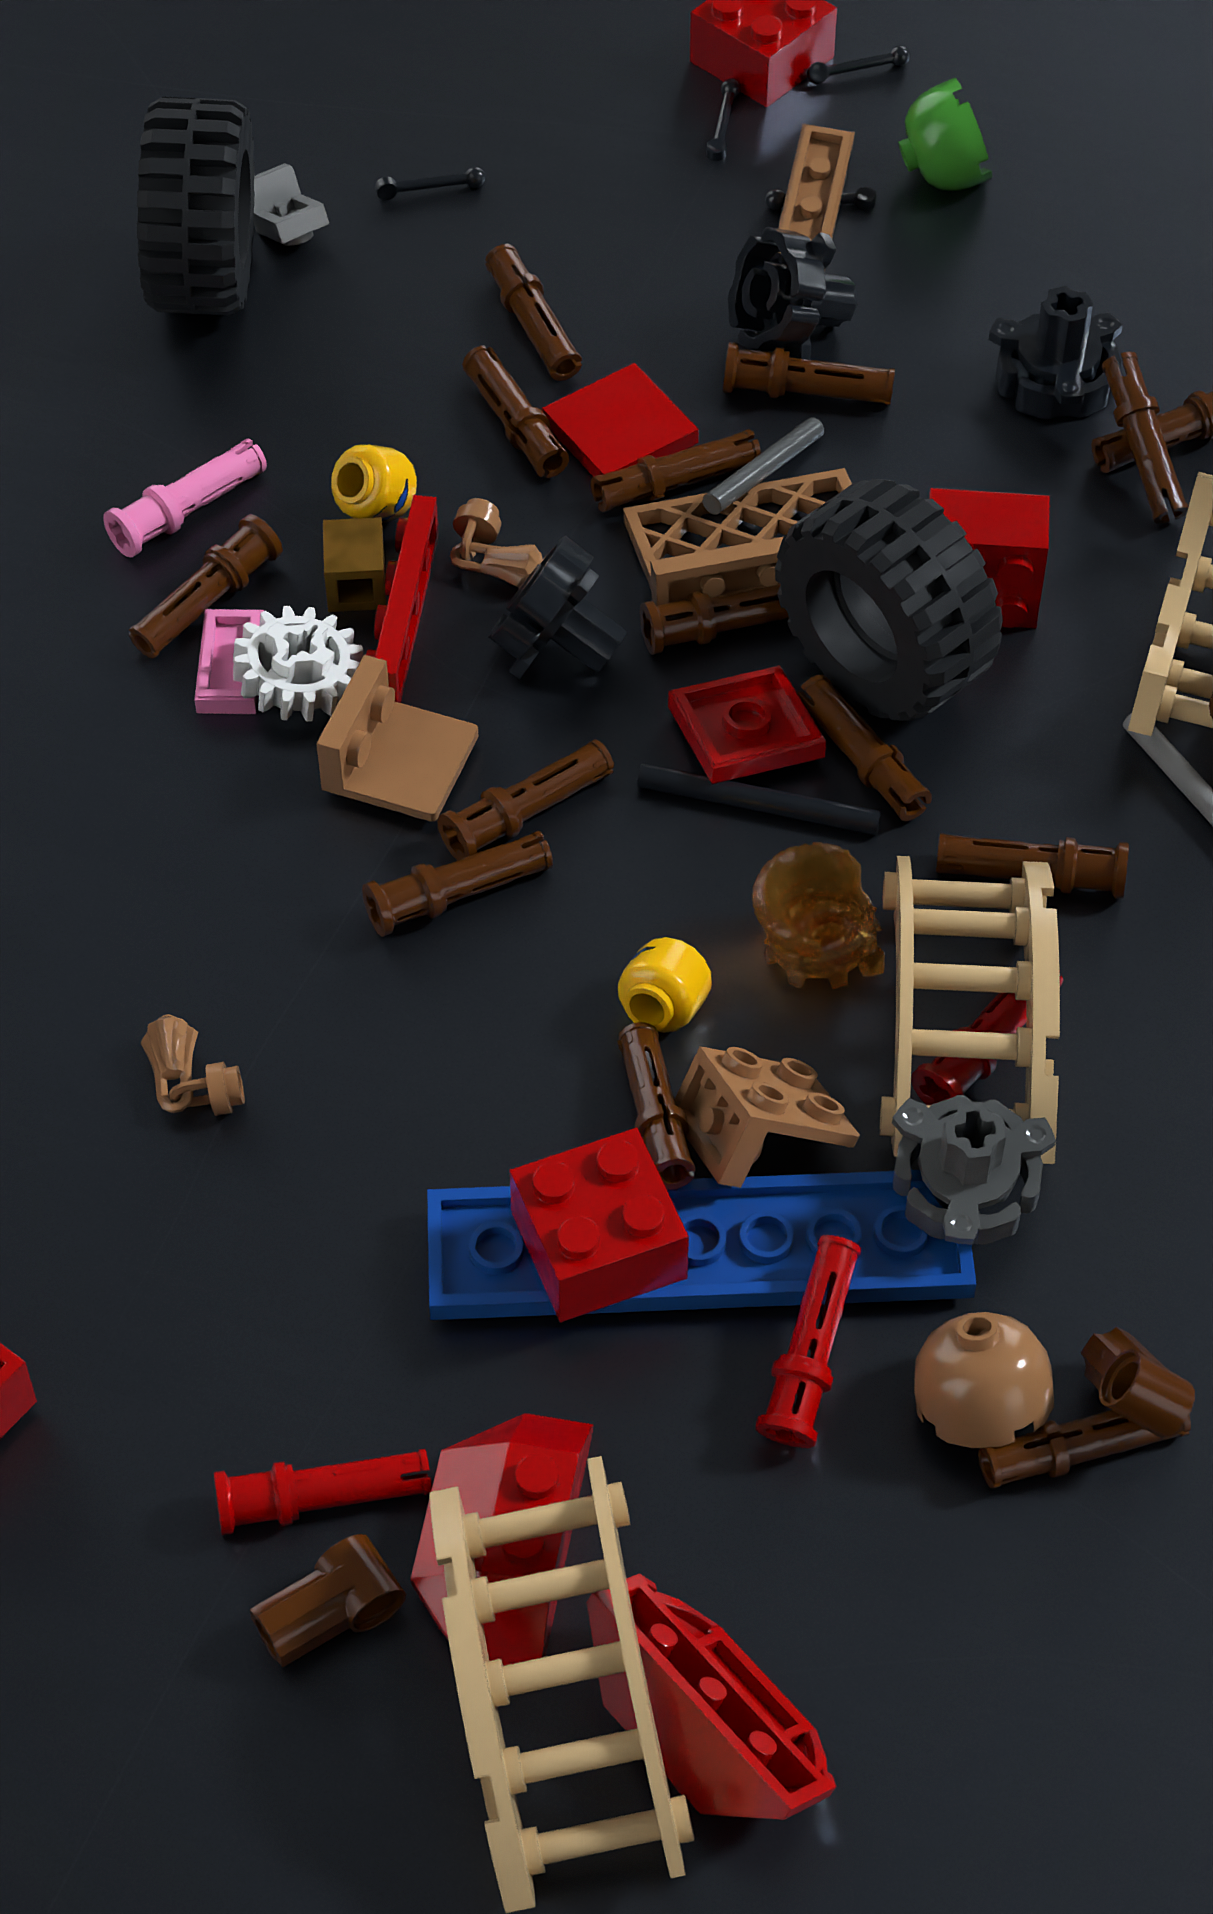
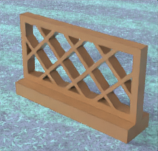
[623,468,852,606]

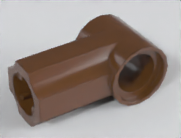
[1081,1327,1195,1438]
[250,1534,406,1668]

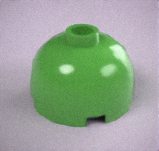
[898,78,993,191]

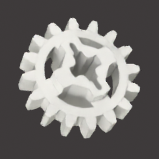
[233,606,363,721]

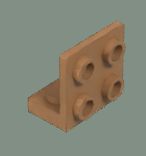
[316,655,478,822]
[675,1046,860,1188]

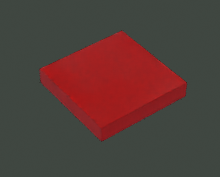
[542,363,699,476]
[668,665,826,784]

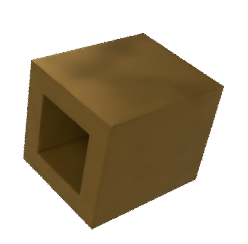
[323,517,386,612]

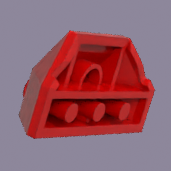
[411,1413,593,1666]
[586,1573,836,1820]

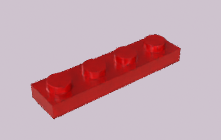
[366,495,439,703]

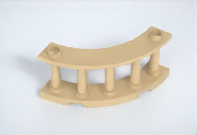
[1128,472,1213,736]
[880,856,1060,1164]
[429,1456,694,1913]

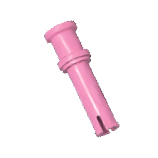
[103,439,267,558]

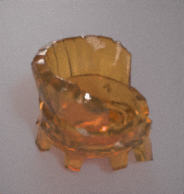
[751,842,885,989]

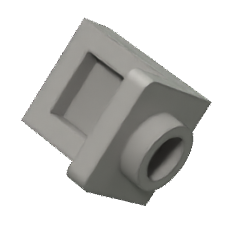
[253,164,329,246]

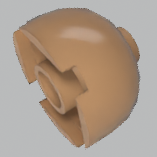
[914,1312,1054,1448]

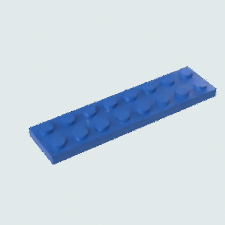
[427,1170,976,1320]

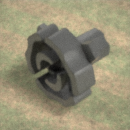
[892,1095,1056,1245]

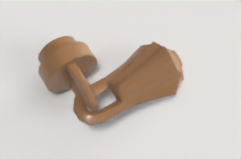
[450,498,543,588]
[141,1014,245,1116]

